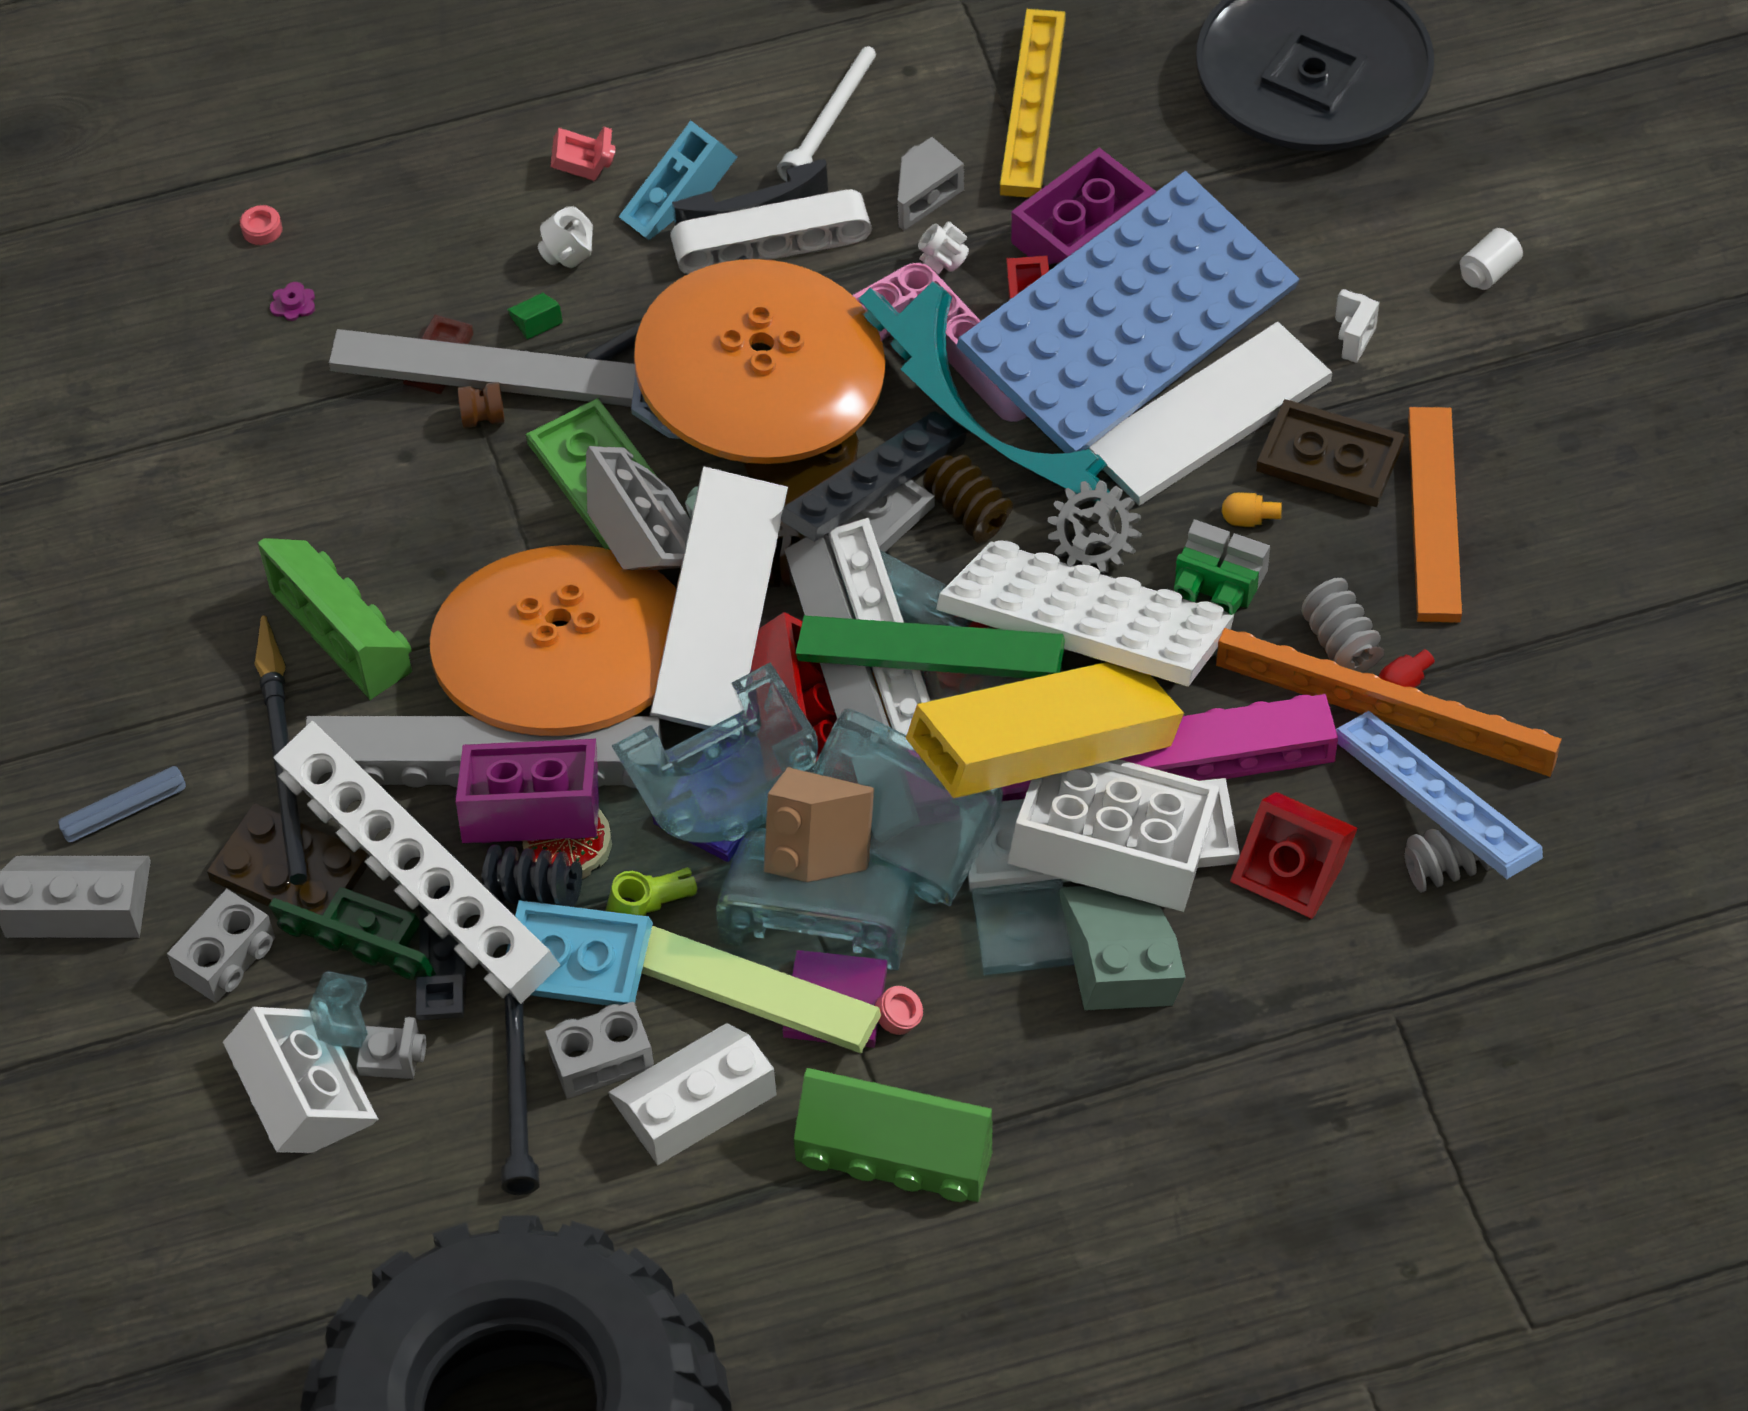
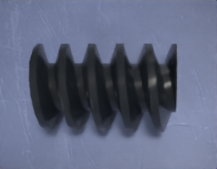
[482,845,583,907]

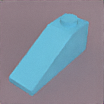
[619,121,737,240]

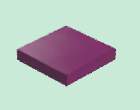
[783,950,888,1048]

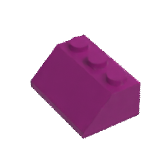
[1011,148,1156,264]
[456,739,599,843]

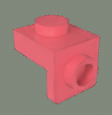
[551,127,615,181]

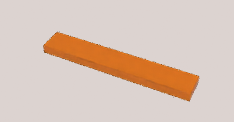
[1408,407,1462,622]

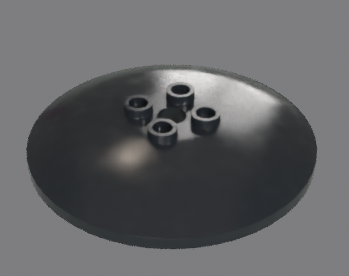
[1196,0,1434,151]

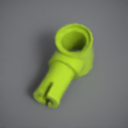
[606,867,697,916]

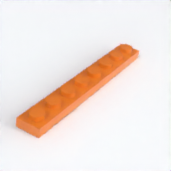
[1216,628,1561,777]

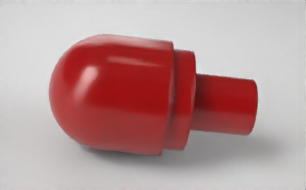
[1378,649,1435,688]

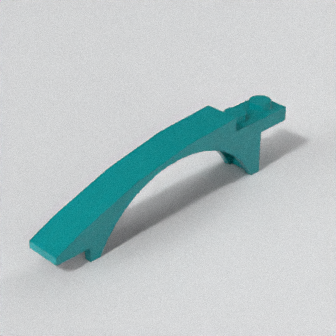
[859,281,1117,511]

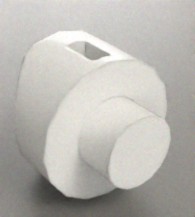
[538,206,593,268]

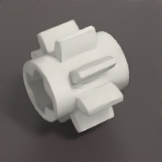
[918,221,968,274]

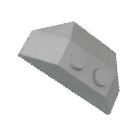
[586,446,691,570]

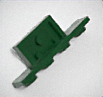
[268,887,436,980]

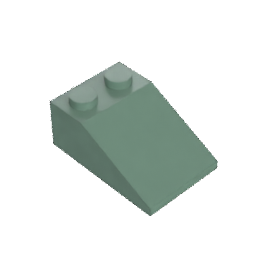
[1059,886,1186,1010]

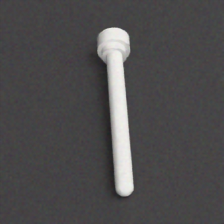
[777,46,876,182]

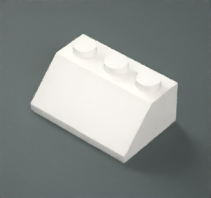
[223,1007,378,1153]
[608,1023,777,1165]

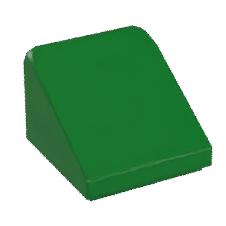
[507,293,563,340]

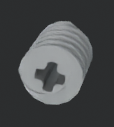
[1301,578,1384,673]
[1404,827,1493,893]

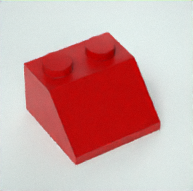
[1230,792,1358,919]

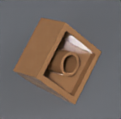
[764,767,874,882]

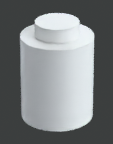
[1460,228,1523,290]

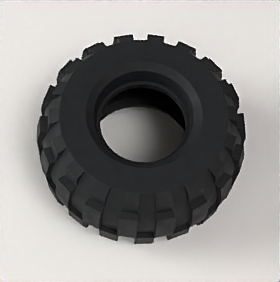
[300,1215,732,1411]

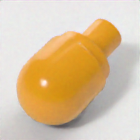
[1222,492,1282,527]

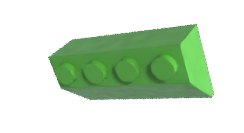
[258,538,412,700]
[794,1068,992,1202]

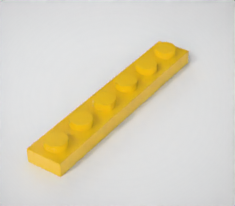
[1000,9,1065,198]

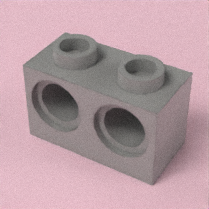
[167,889,275,1003]
[545,1001,654,1099]

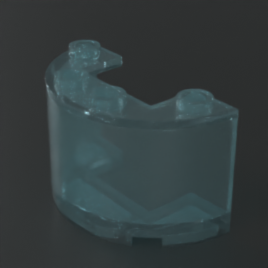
[612,662,818,843]

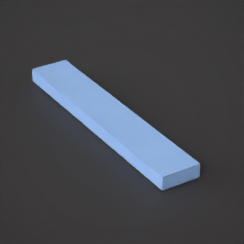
[1336,711,1543,879]

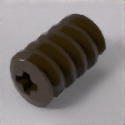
[923,455,1013,543]

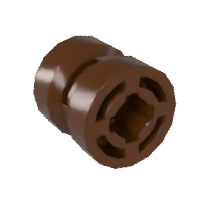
[458,382,505,428]

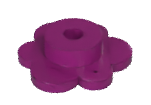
[270,282,315,321]

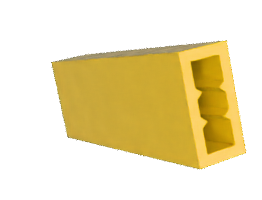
[905,662,1184,798]

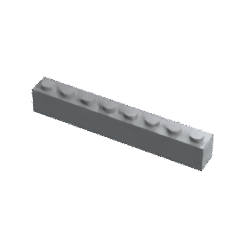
[306,716,662,788]

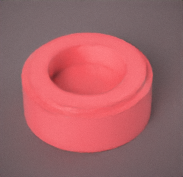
[240,205,282,245]
[875,986,923,1035]

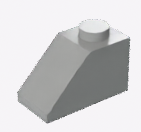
[898,137,964,231]

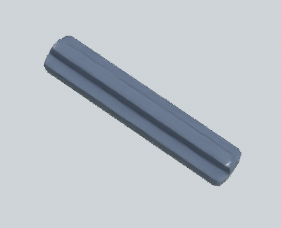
[58,766,186,842]

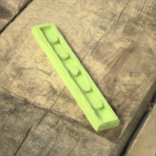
[642,926,881,1053]

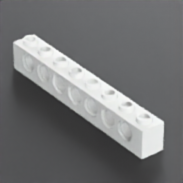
[273,720,560,1004]

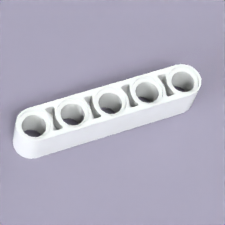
[670,190,872,274]

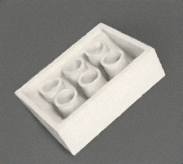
[1007,759,1220,912]

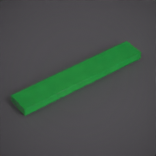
[796,615,1065,679]

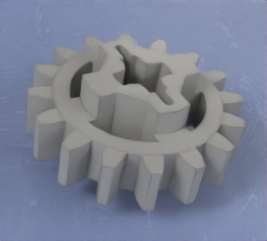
[1048,480,1142,574]

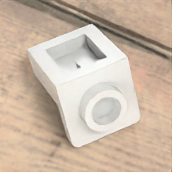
[1335,289,1379,363]

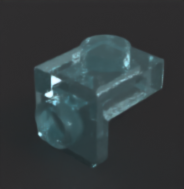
[308,971,368,1048]

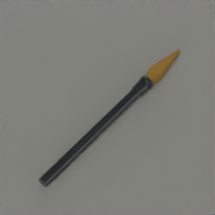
[255,616,307,885]

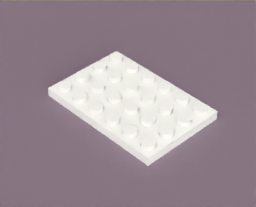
[936,540,1234,687]

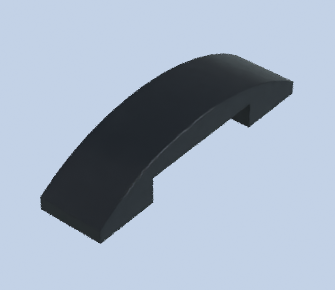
[672,159,828,226]
[416,863,467,1021]

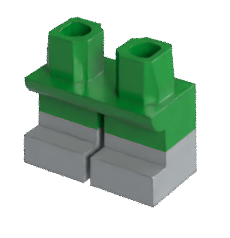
[1174,519,1270,615]

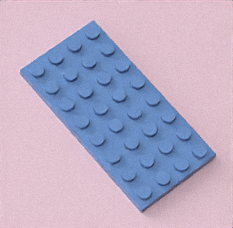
[956,171,1300,453]

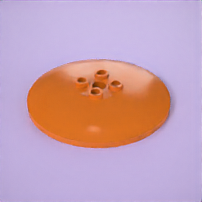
[634,259,885,464]
[430,545,676,736]

